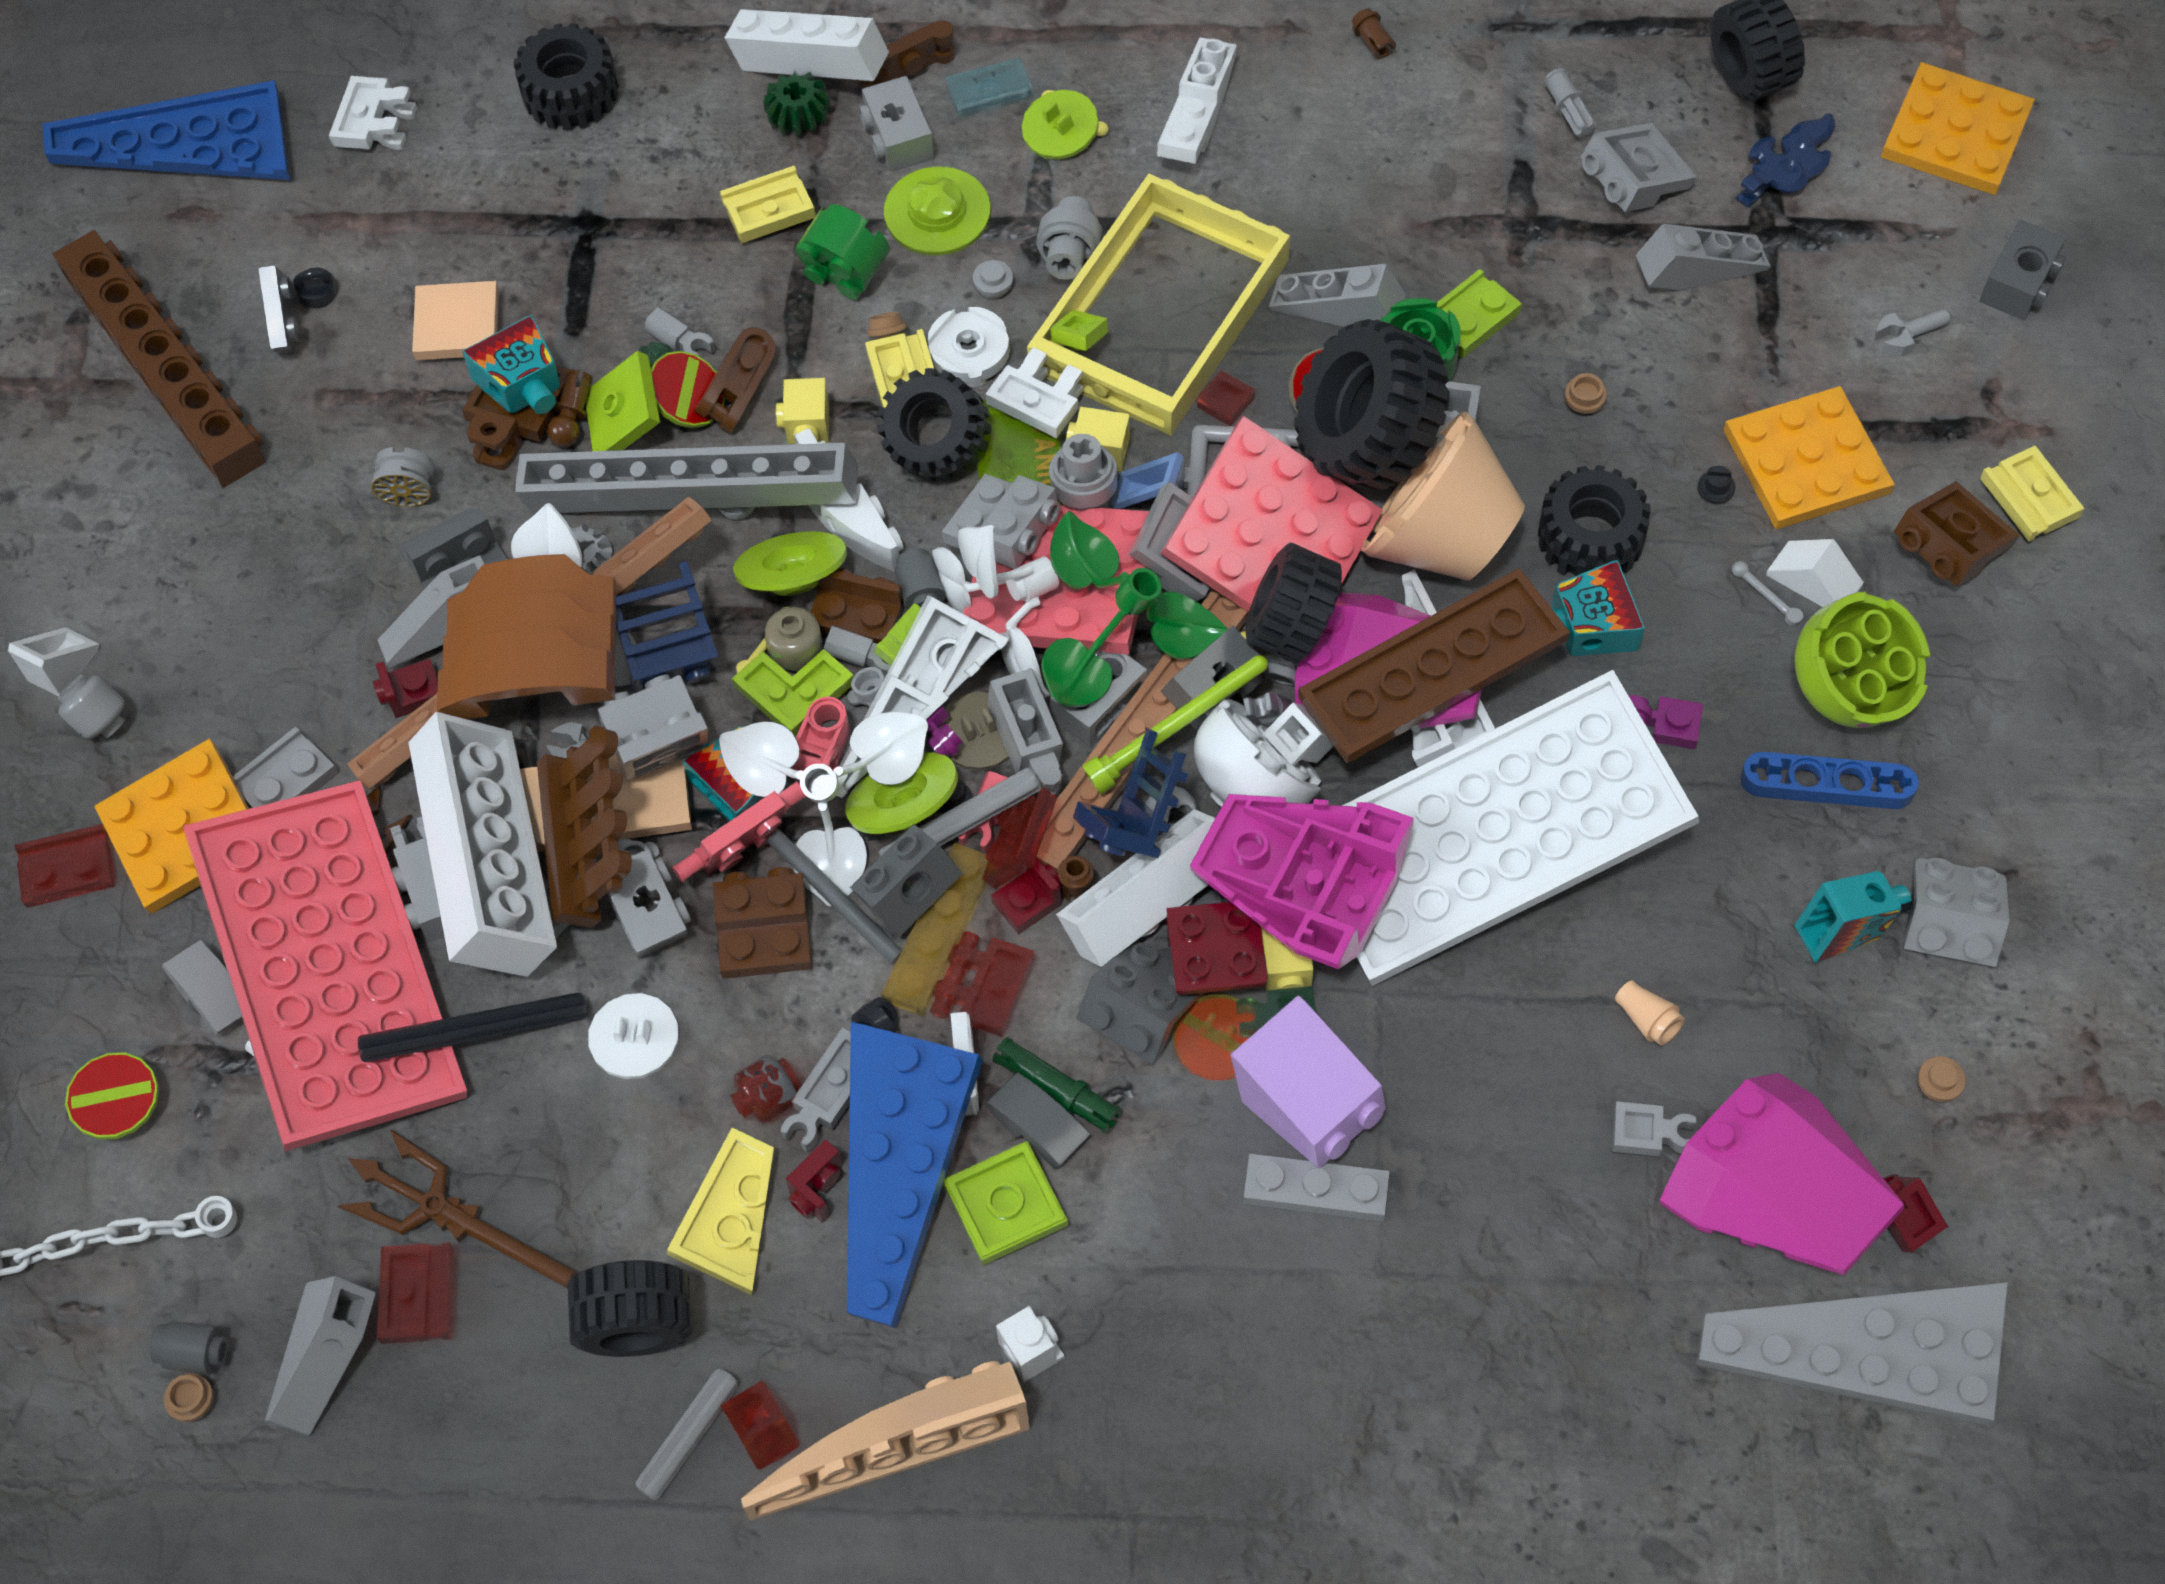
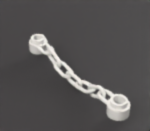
[0,1196,237,1276]

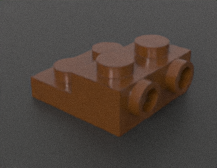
[1894,481,2020,587]
[713,867,812,979]

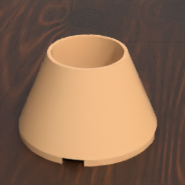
[1361,411,1525,581]

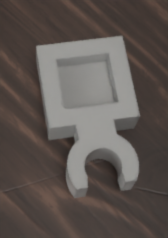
[1612,1101,1696,1157]

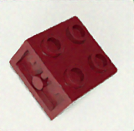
[1166,902,1268,995]

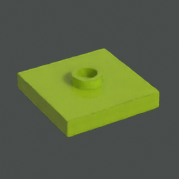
[585,350,660,451]
[943,1141,1068,1266]

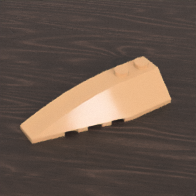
[741,1361,1030,1521]

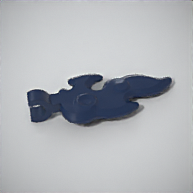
[1736,113,1835,208]

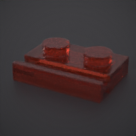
[982,788,1058,888]
[15,824,115,908]
[377,1242,454,1344]

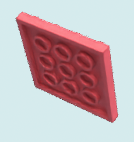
[1160,416,1383,612]
[963,505,1149,655]

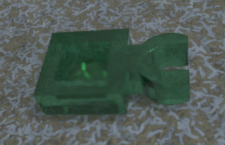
[1236,986,1317,1037]

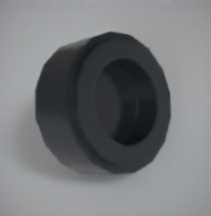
[293,267,337,308]
[851,997,899,1033]

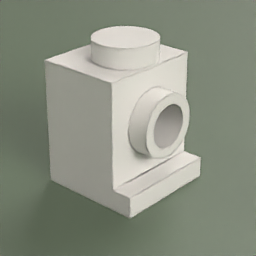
[1263,702,1333,766]
[996,1306,1065,1383]

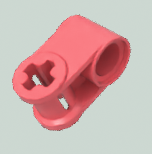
[791,696,851,772]

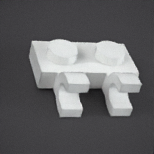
[329,76,418,150]
[985,347,1083,438]

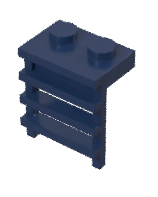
[616,561,718,693]
[1073,728,1188,858]

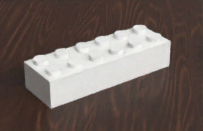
[408,712,557,977]

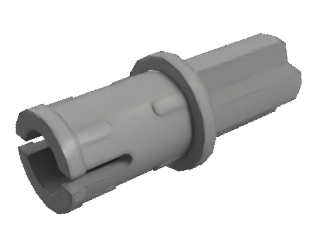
[1544,68,1596,137]

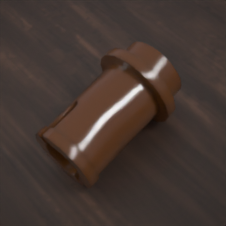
[1352,8,1396,60]
[1057,856,1094,903]

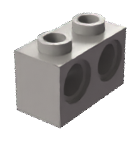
[1050,651,1147,749]

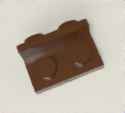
[810,568,904,644]

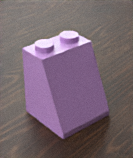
[1230,995,1386,1168]

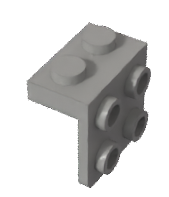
[1904,858,2010,967]

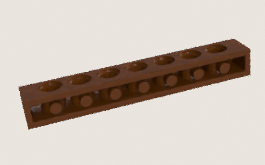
[52,230,266,488]

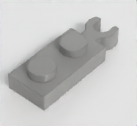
[781,1027,851,1152]

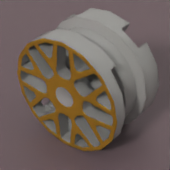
[371,447,435,507]

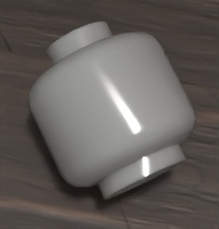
[57,674,125,739]

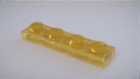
[881,843,996,1017]

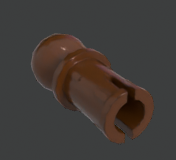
[547,369,593,447]

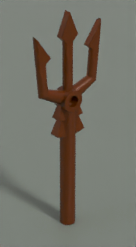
[337,1129,577,1288]

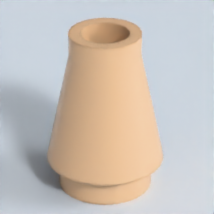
[1615,980,1685,1046]

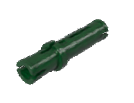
[992,1037,1122,1134]

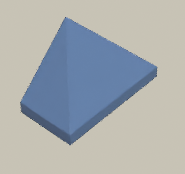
[1110,452,1184,509]

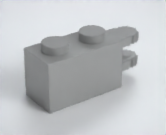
[987,669,1063,801]
[390,816,444,943]

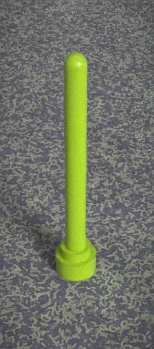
[1081,655,1268,795]

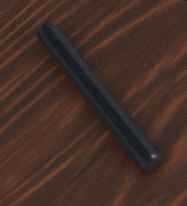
[357,992,586,1062]

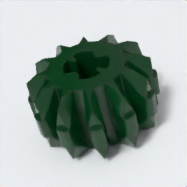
[763,70,831,138]

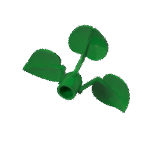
[1041,511,1228,707]

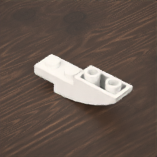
[1157,37,1237,164]
[794,428,904,572]

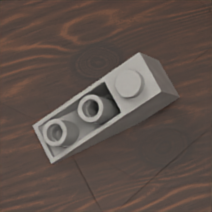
[1636,224,1771,290]
[1269,264,1406,327]
[378,555,485,668]
[265,1276,376,1436]

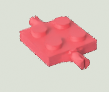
[672,781,807,882]

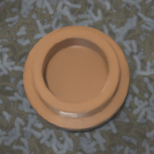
[866,311,907,339]
[1564,373,1607,414]
[1917,1056,1966,1102]
[164,1373,214,1422]

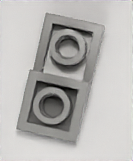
[161,940,242,1036]

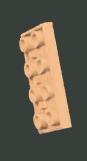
[520,755,692,852]

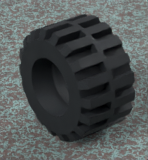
[1711,0,1805,102]
[514,23,619,130]
[877,368,992,481]
[1538,465,1651,577]
[1246,542,1342,664]
[568,1260,692,1357]

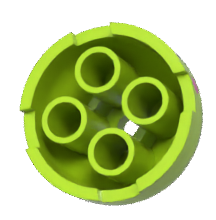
[1795,592,1930,728]

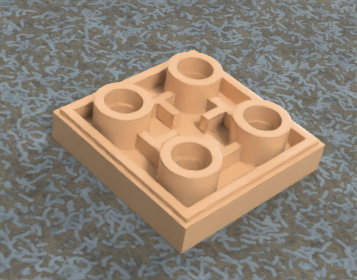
[412,281,499,360]

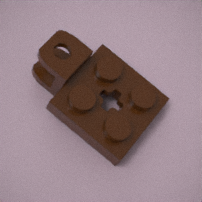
[462,365,571,470]

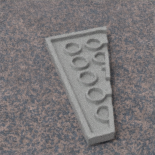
[1697,1282,2008,1426]

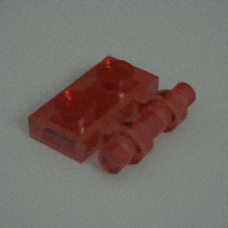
[930,931,1035,1037]

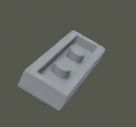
[1243,1153,1390,1222]

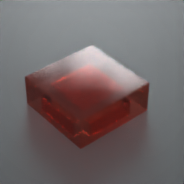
[1197,370,1255,426]

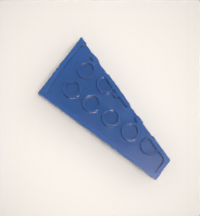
[42,80,290,180]
[847,1022,983,1329]

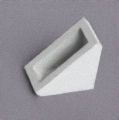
[1766,539,1864,607]
[8,627,100,696]

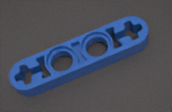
[1740,752,1919,809]

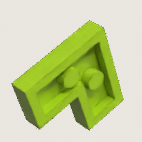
[732,649,854,737]

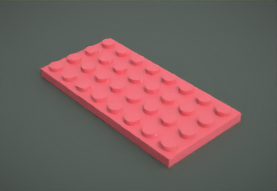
[183,780,467,1152]

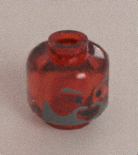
[730,1055,801,1124]

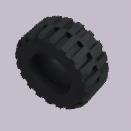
[1294,319,1450,491]

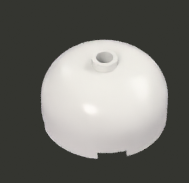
[1194,699,1321,807]

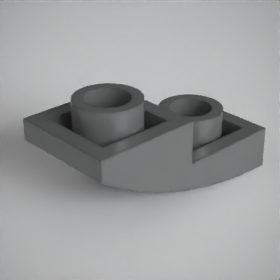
[984,1072,1090,1169]

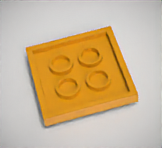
[1881,62,2035,196]
[1723,386,1895,530]
[94,738,249,914]

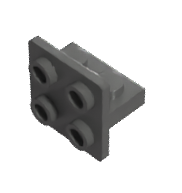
[399,507,507,589]

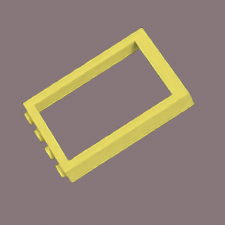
[1027,174,1290,436]

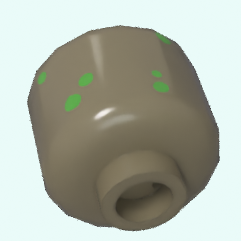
[764,607,823,671]

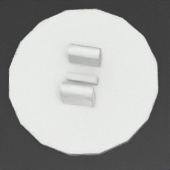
[589,993,679,1079]

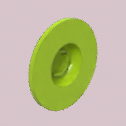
[884,166,991,256]
[733,531,847,596]
[845,752,958,834]

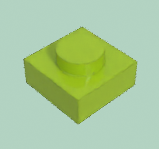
[1051,310,1108,351]

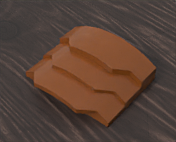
[437,554,616,719]

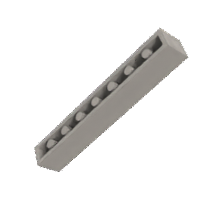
[515,443,858,514]

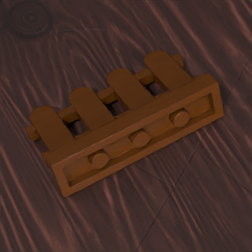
[537,725,632,928]

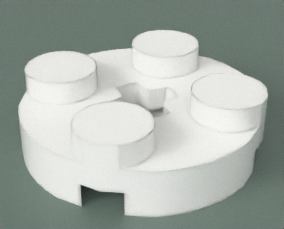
[928,307,1010,387]

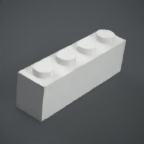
[725,9,889,81]
[1056,809,1215,967]

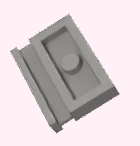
[232,726,339,808]

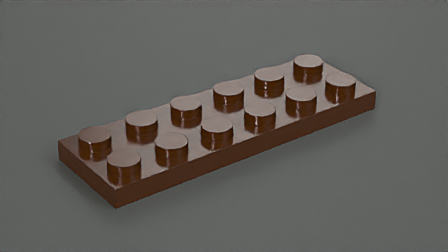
[1298,568,1570,764]

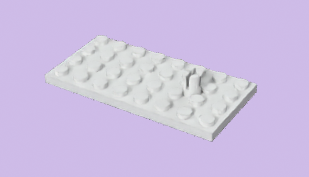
[1342,670,1699,986]

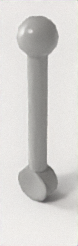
[1732,561,1803,627]

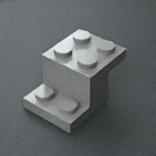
[598,675,709,782]

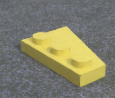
[667,1128,774,1296]

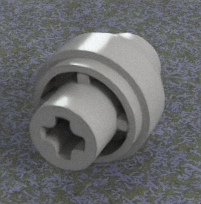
[1036,196,1103,280]
[1049,434,1118,511]

